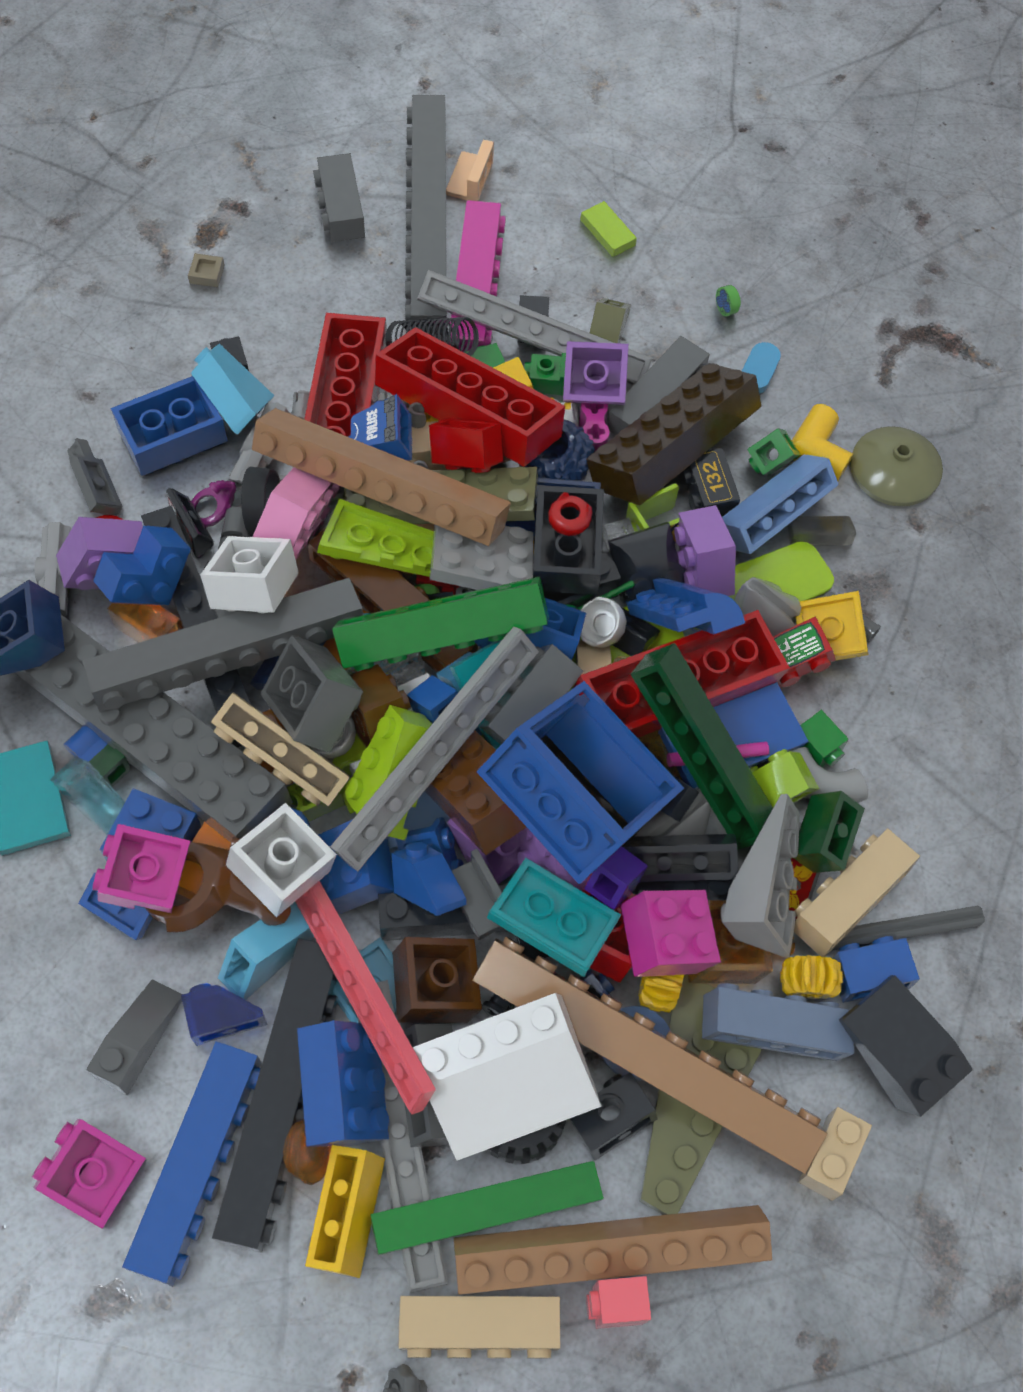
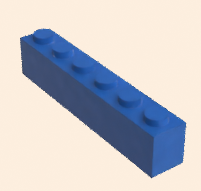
[122,1041,262,1287]

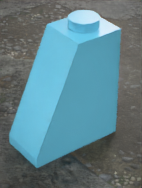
[191,344,275,435]
[218,902,314,1003]

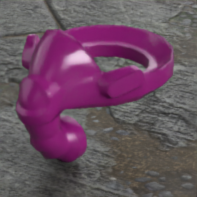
[191,480,237,527]

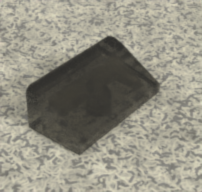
[788,516,856,545]

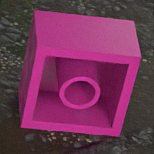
[621,890,721,977]

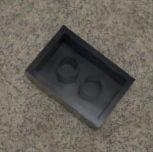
[533,485,604,595]

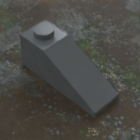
[86,979,185,1095]

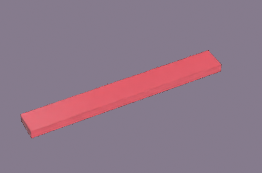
[295,881,436,1115]

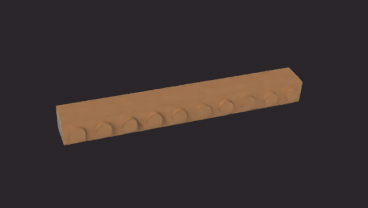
[472,937,828,1174]

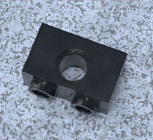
[570,1072,658,1160]

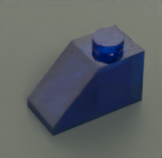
[181,983,268,1046]

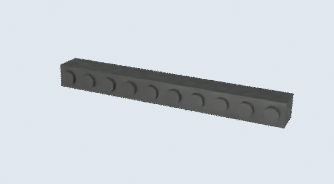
[405,95,447,335]

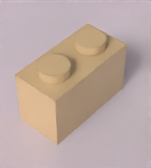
[798,1107,872,1201]

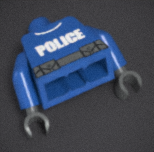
[348,394,428,469]

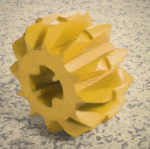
[780,955,843,999]
[638,975,684,1013]

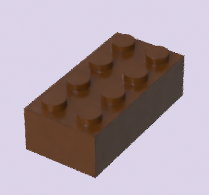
[425,730,527,855]

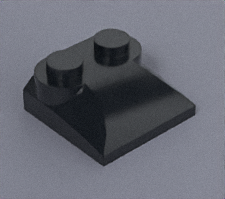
[608,522,685,603]

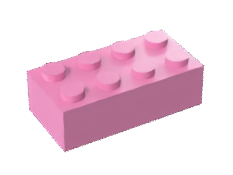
[253,467,341,559]

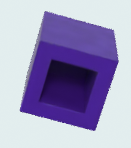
[584,846,648,910]

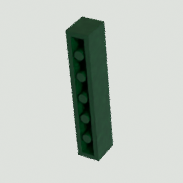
[631,643,773,850]

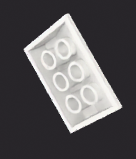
[413,993,602,1161]

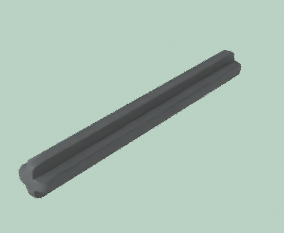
[831,906,985,951]

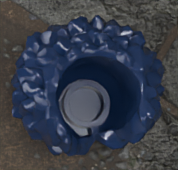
[519,420,595,481]

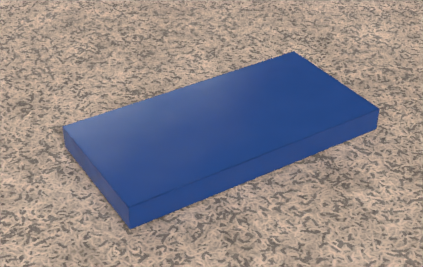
[658,682,809,790]

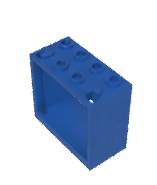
[477,681,684,884]

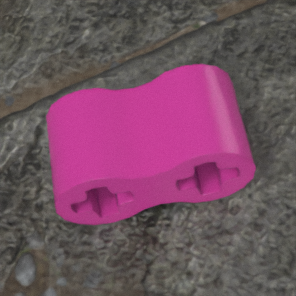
[579,403,610,452]

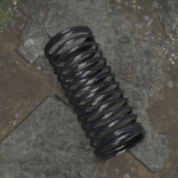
[385,317,479,356]

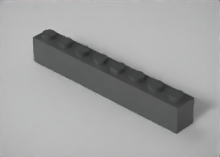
[82,578,363,712]

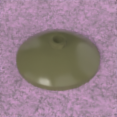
[850,426,943,506]

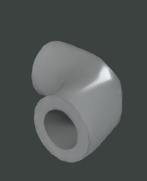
[792,747,868,803]

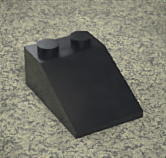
[839,975,973,1117]

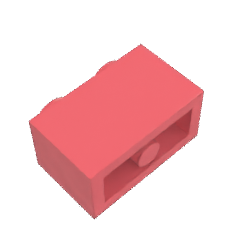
[586,1276,651,1329]

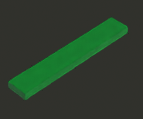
[370,1161,604,1256]

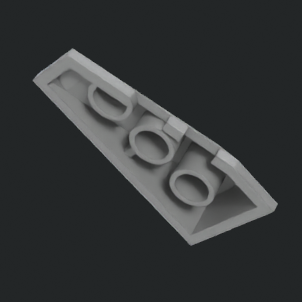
[721,794,800,957]

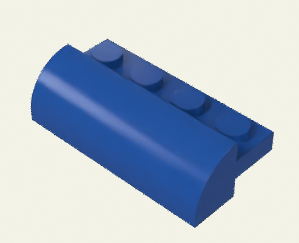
[626,578,745,634]

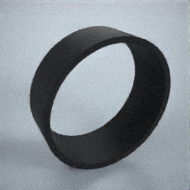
[241,466,281,537]

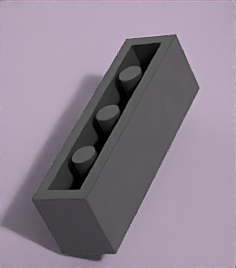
[607,335,710,435]

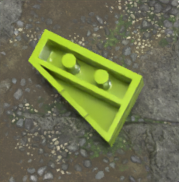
[343,705,432,840]

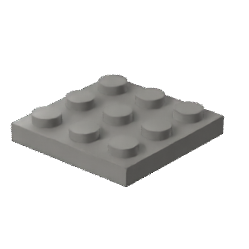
[430,525,533,590]

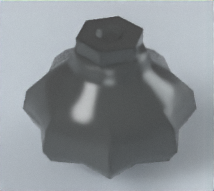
[383,1364,427,1392]

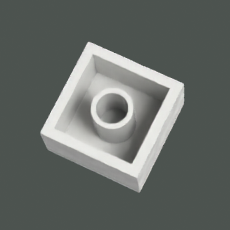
[200,536,299,613]
[226,803,337,917]

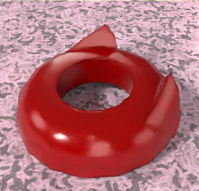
[548,492,593,536]

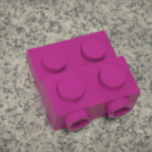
[92,824,190,913]
[32,1118,146,1229]

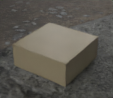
[188,253,225,288]

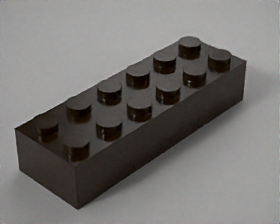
[586,363,762,506]

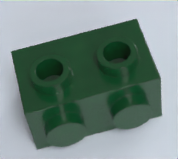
[794,791,865,873]

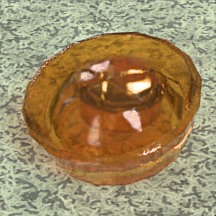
[283,1119,332,1185]

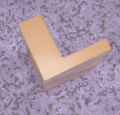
[446,139,494,201]

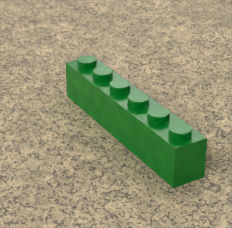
[332,576,549,671]

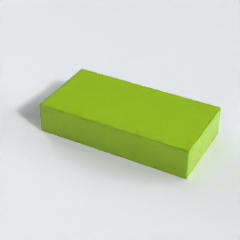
[580,201,637,257]

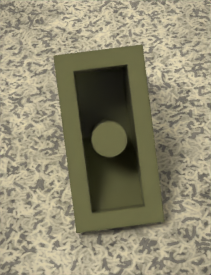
[589,298,631,343]

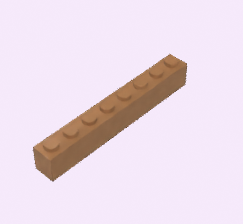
[252,408,511,546]
[453,1205,772,1295]

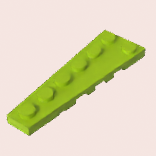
[317,499,434,577]

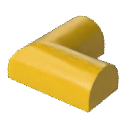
[792,404,853,481]

